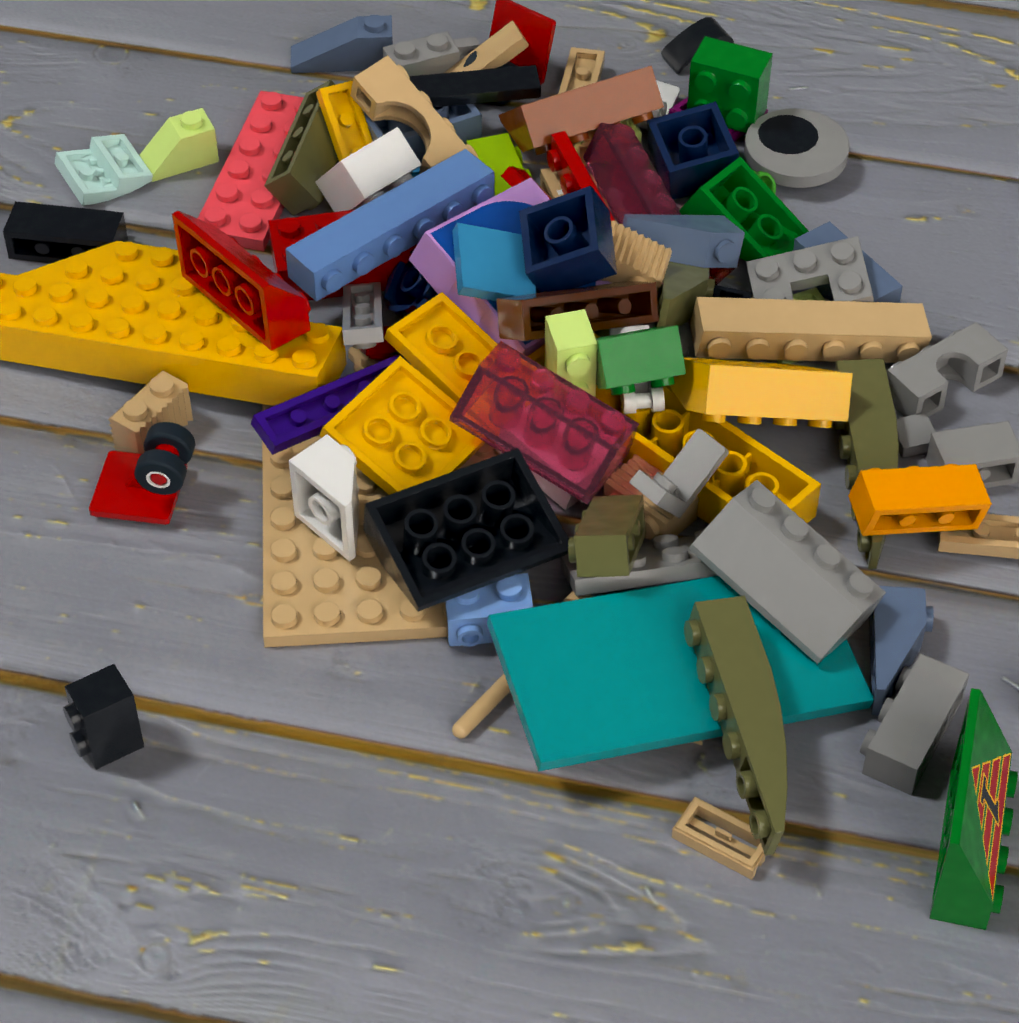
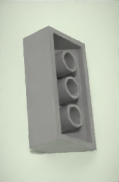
[689,480,886,664]

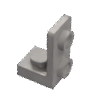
[629,429,729,518]

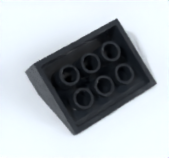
[363,448,569,612]

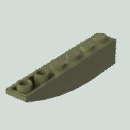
[833,359,899,569]
[684,596,788,856]

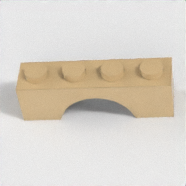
[350,55,479,174]

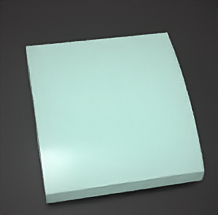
[54,134,153,206]

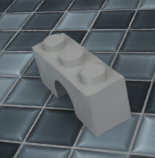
[887,322,1008,417]

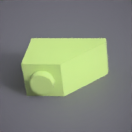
[139,108,219,182]

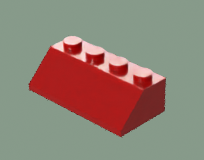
[172,211,311,351]

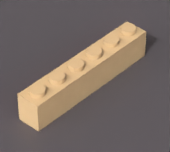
[690,297,932,363]

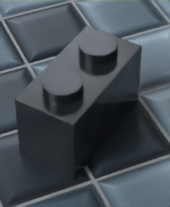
[63,664,144,770]

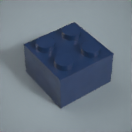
[647,101,739,201]
[519,186,617,293]

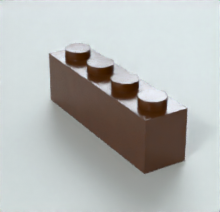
[496,281,659,341]

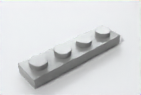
[342,282,384,349]

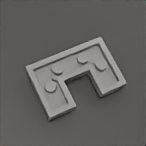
[746,236,874,302]

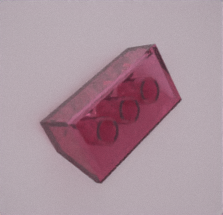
[583,123,681,224]
[449,341,639,505]

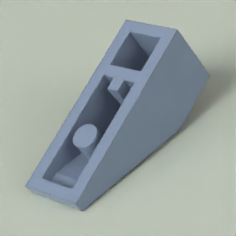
[291,15,393,73]
[623,214,745,268]
[869,586,934,716]

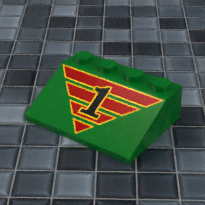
[929,688,1018,930]

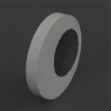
[744,108,850,188]

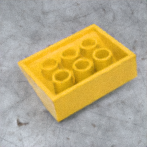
[669,357,853,428]

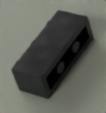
[3,201,128,263]

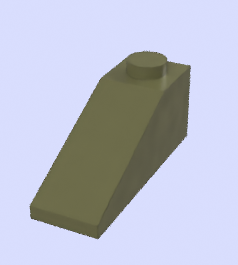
[656,262,715,327]

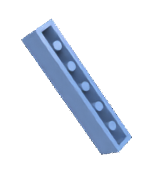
[285,149,495,301]

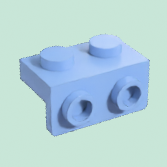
[445,573,533,647]

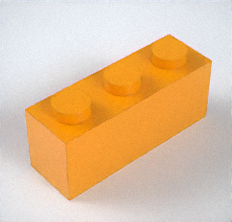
[848,464,992,536]

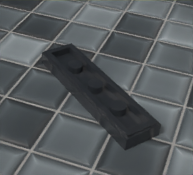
[409,65,541,107]

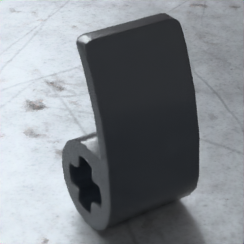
[661,17,734,74]

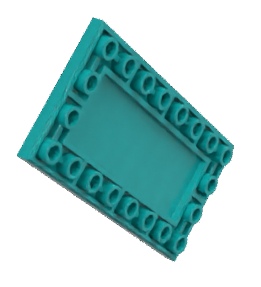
[487,576,874,772]

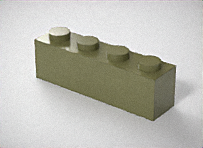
[264,80,338,216]

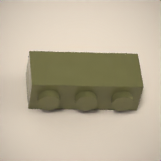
[568,495,646,577]

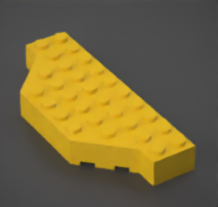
[0,241,347,406]

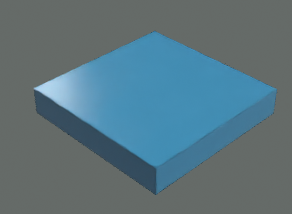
[452,222,536,301]

